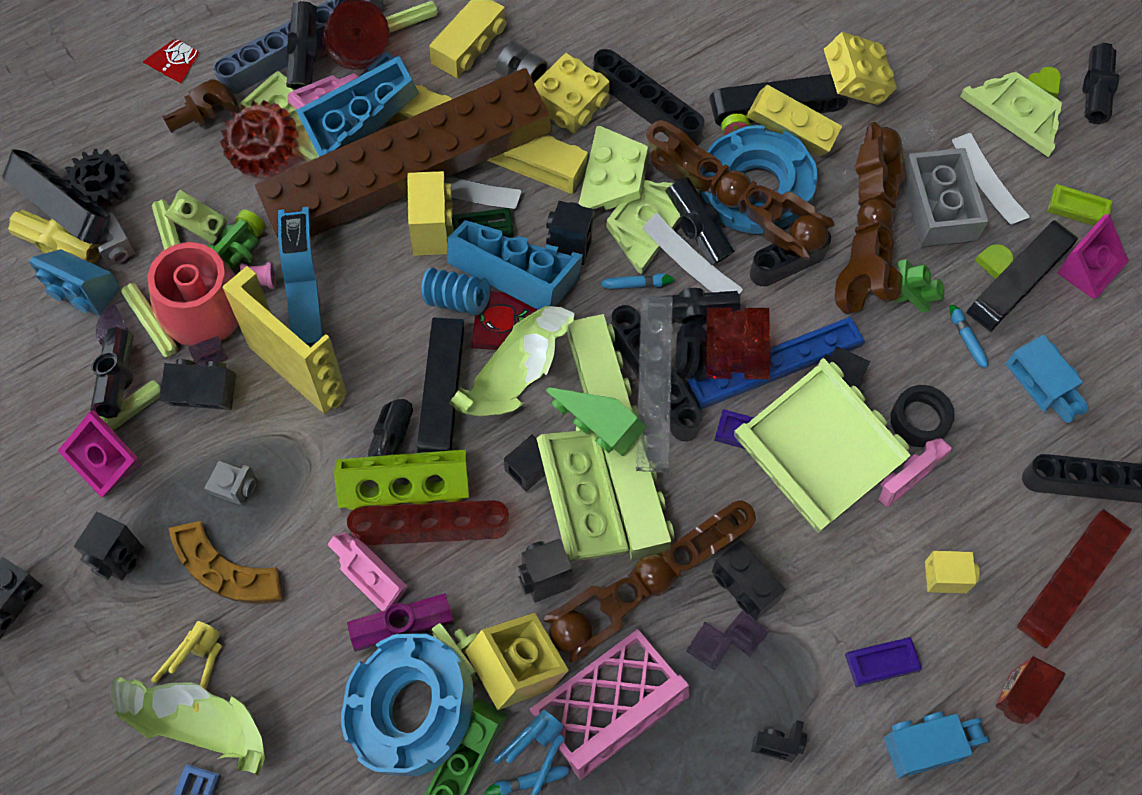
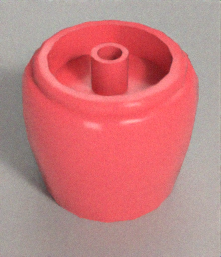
[147,242,239,347]

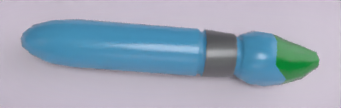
[601,273,674,289]
[949,305,988,368]
[485,766,569,795]

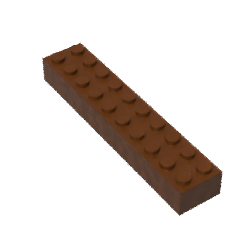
[255,68,552,237]

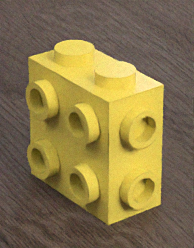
[824,32,897,105]
[534,53,610,134]

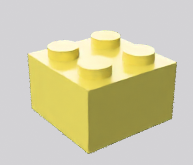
[408,171,454,256]
[465,613,569,710]

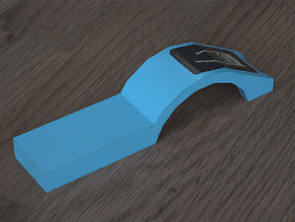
[278,207,323,344]

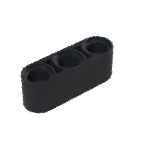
[750,231,831,287]

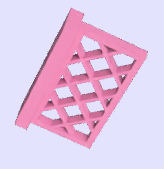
[529,629,689,781]

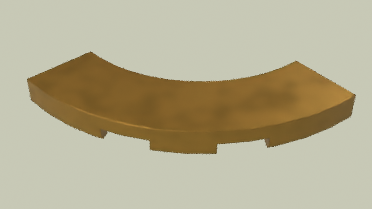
[168,521,283,604]

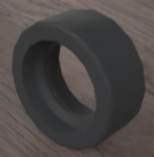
[890,385,955,448]

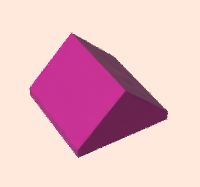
[1057,214,1129,298]
[58,410,141,498]

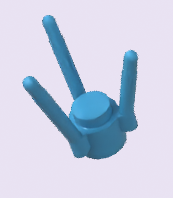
[494,709,565,795]

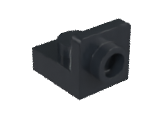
[751,720,807,763]

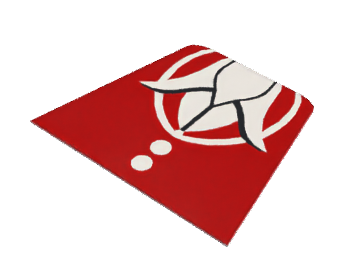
[142,39,199,84]

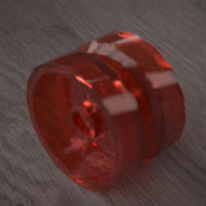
[322,0,390,70]

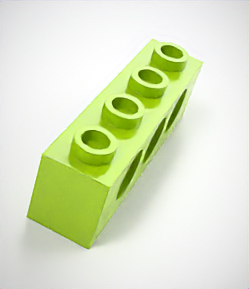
[334,449,469,510]

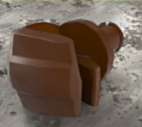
[162,79,240,133]

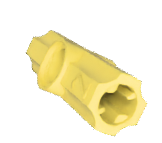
[8,210,101,264]

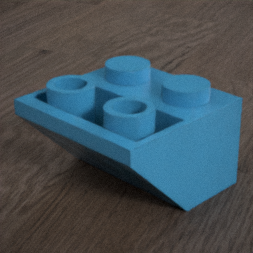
[29,249,120,316]

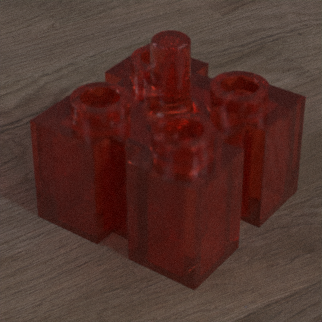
[707,308,770,379]

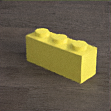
[429,0,506,79]
[746,85,842,157]

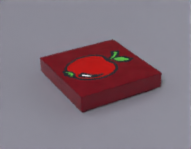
[472,291,537,350]

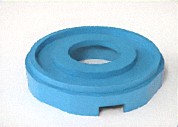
[700,125,817,234]
[341,634,474,776]

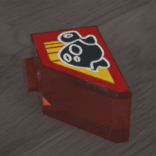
[995,656,1066,724]

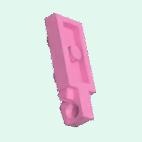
[288,73,359,109]
[878,438,952,507]
[328,532,408,611]

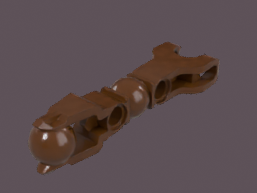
[646,120,835,260]
[835,122,906,314]
[543,500,756,662]

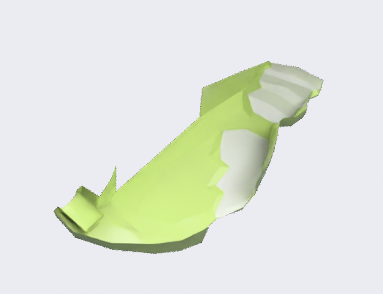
[449,306,574,416]
[110,677,265,776]

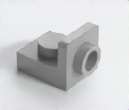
[98,212,136,267]
[204,461,256,506]

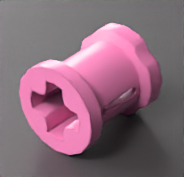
[240,262,276,289]

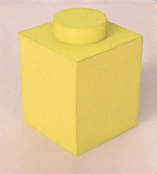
[925,551,980,594]

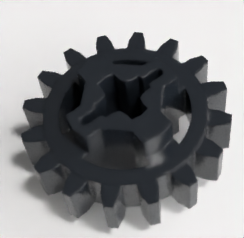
[63,149,131,207]

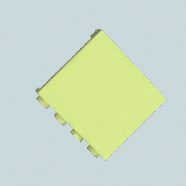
[734,358,911,533]

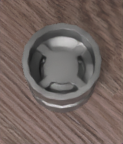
[496,42,548,83]

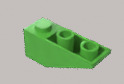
[546,387,647,456]
[425,698,508,795]

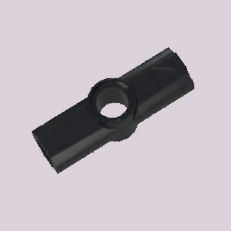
[286,1,317,90]
[1082,43,1119,124]
[665,177,735,266]
[647,288,741,325]
[90,327,134,419]

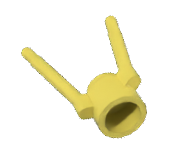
[151,621,222,712]

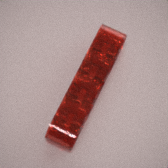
[347,500,510,546]
[1016,509,1132,649]

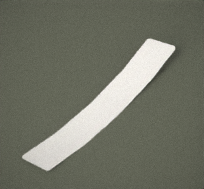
[952,133,1030,224]
[445,176,522,209]
[643,213,743,294]

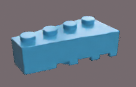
[296,56,419,157]
[447,220,583,310]

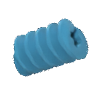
[421,267,490,316]

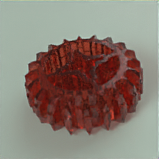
[220,100,299,178]

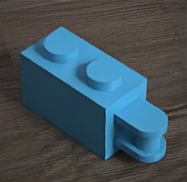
[1005,334,1088,423]
[884,711,991,779]

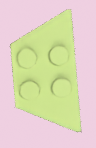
[960,72,1062,157]
[579,126,649,210]
[606,180,701,274]

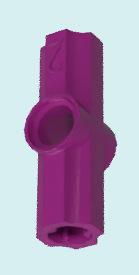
[347,593,453,652]

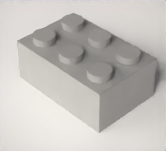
[903,148,988,247]

